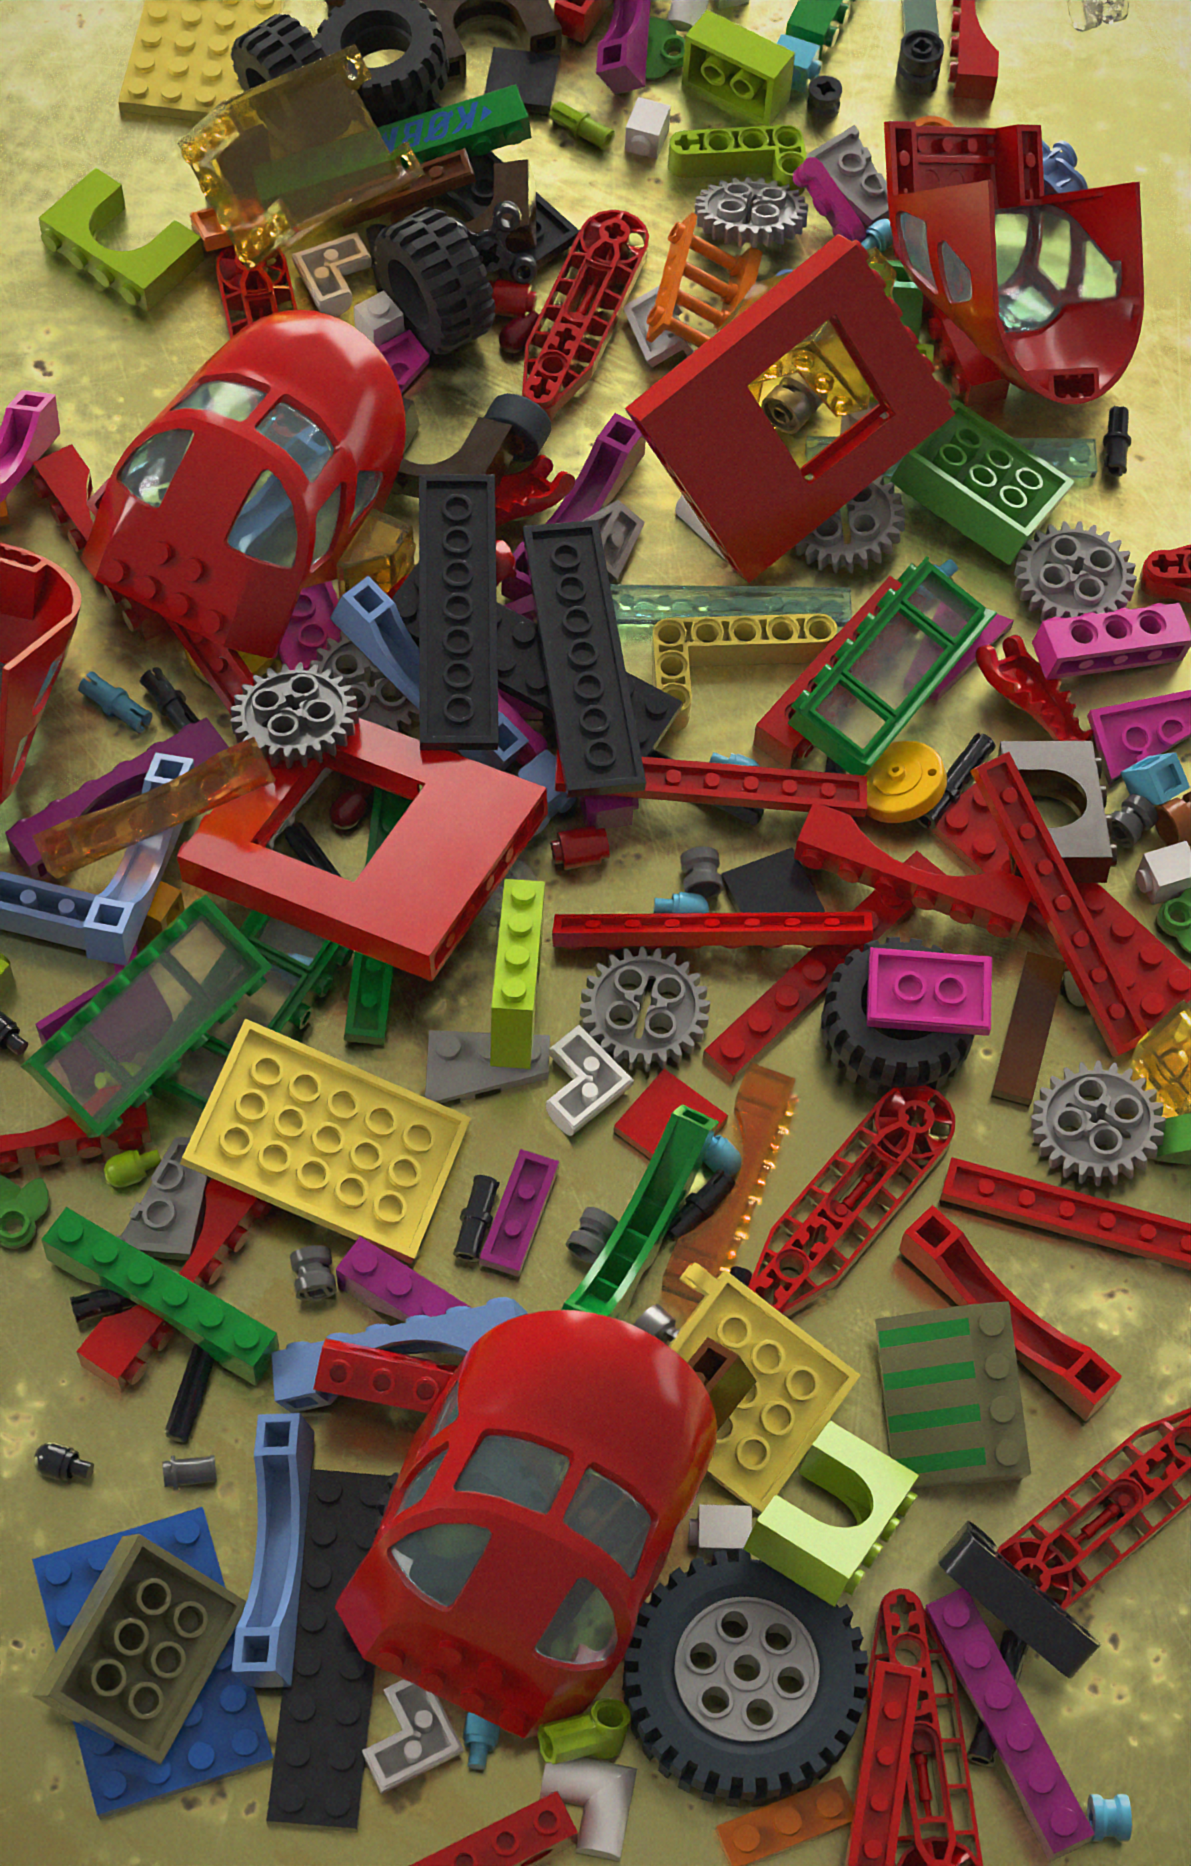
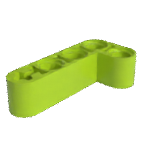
[668,125,807,196]

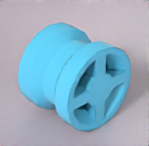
[1087,1794,1132,1841]

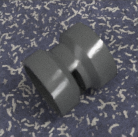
[1110,794,1159,848]
[680,846,723,899]
[565,1207,618,1264]
[290,1245,337,1301]

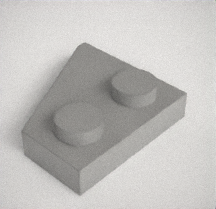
[583,500,645,582]

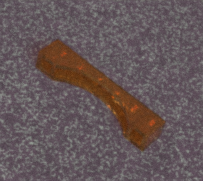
[32,737,276,879]
[661,1062,800,1304]

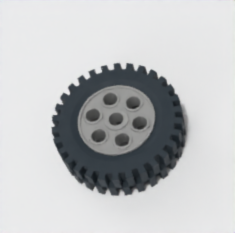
[623,1549,869,1807]

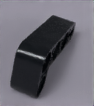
[938,1521,1101,1679]

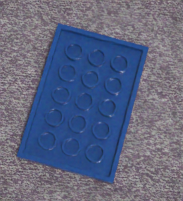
[32,1507,274,1819]

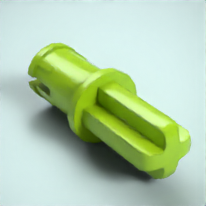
[549,101,615,150]

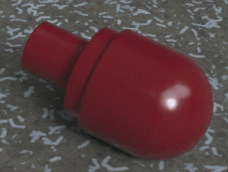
[499,310,539,353]
[329,781,374,830]

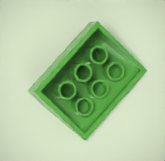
[890,399,1075,566]

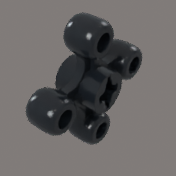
[452,201,537,284]

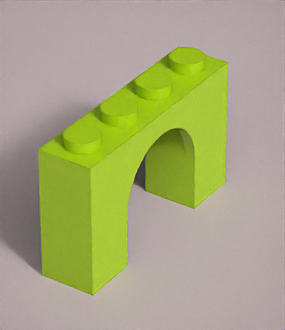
[38,167,204,312]
[490,879,545,1069]
[743,1421,919,1607]

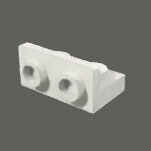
[623,285,695,367]

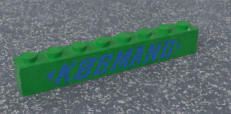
[250,84,532,220]

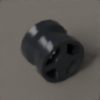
[806,75,843,120]

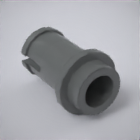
[162,1455,217,1491]

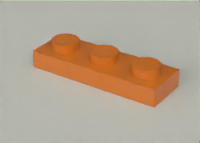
[715,1776,854,1866]

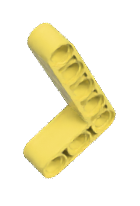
[651,614,837,732]

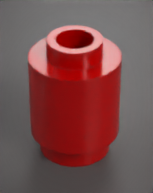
[488,278,537,318]
[551,826,610,870]

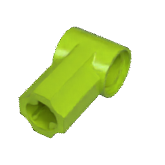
[537,1697,631,1765]

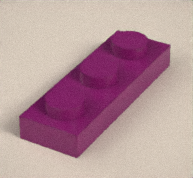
[479,1149,559,1277]

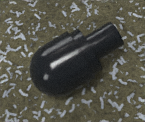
[0,1011,29,1055]
[34,1442,94,1481]

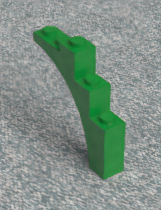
[561,1104,719,1321]

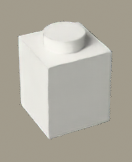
[625,97,671,159]
[354,291,404,347]
[1136,841,1191,905]
[688,1505,752,1560]

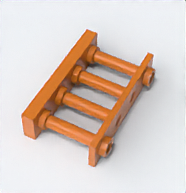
[646,212,763,347]

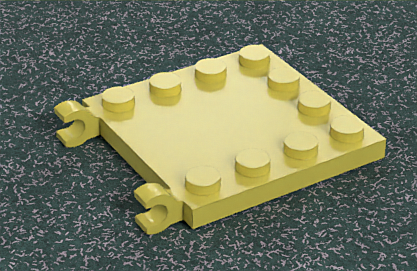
[669,1262,860,1515]

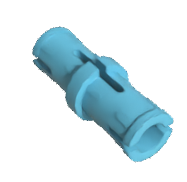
[78,672,153,733]

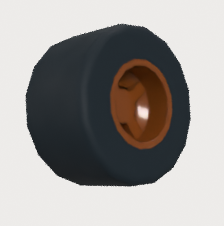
[484,393,551,462]

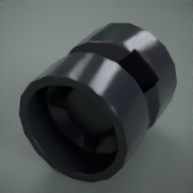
[895,29,944,96]

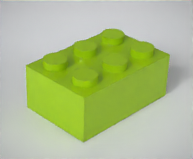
[682,10,795,126]

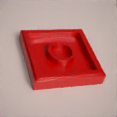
[613,1068,728,1159]

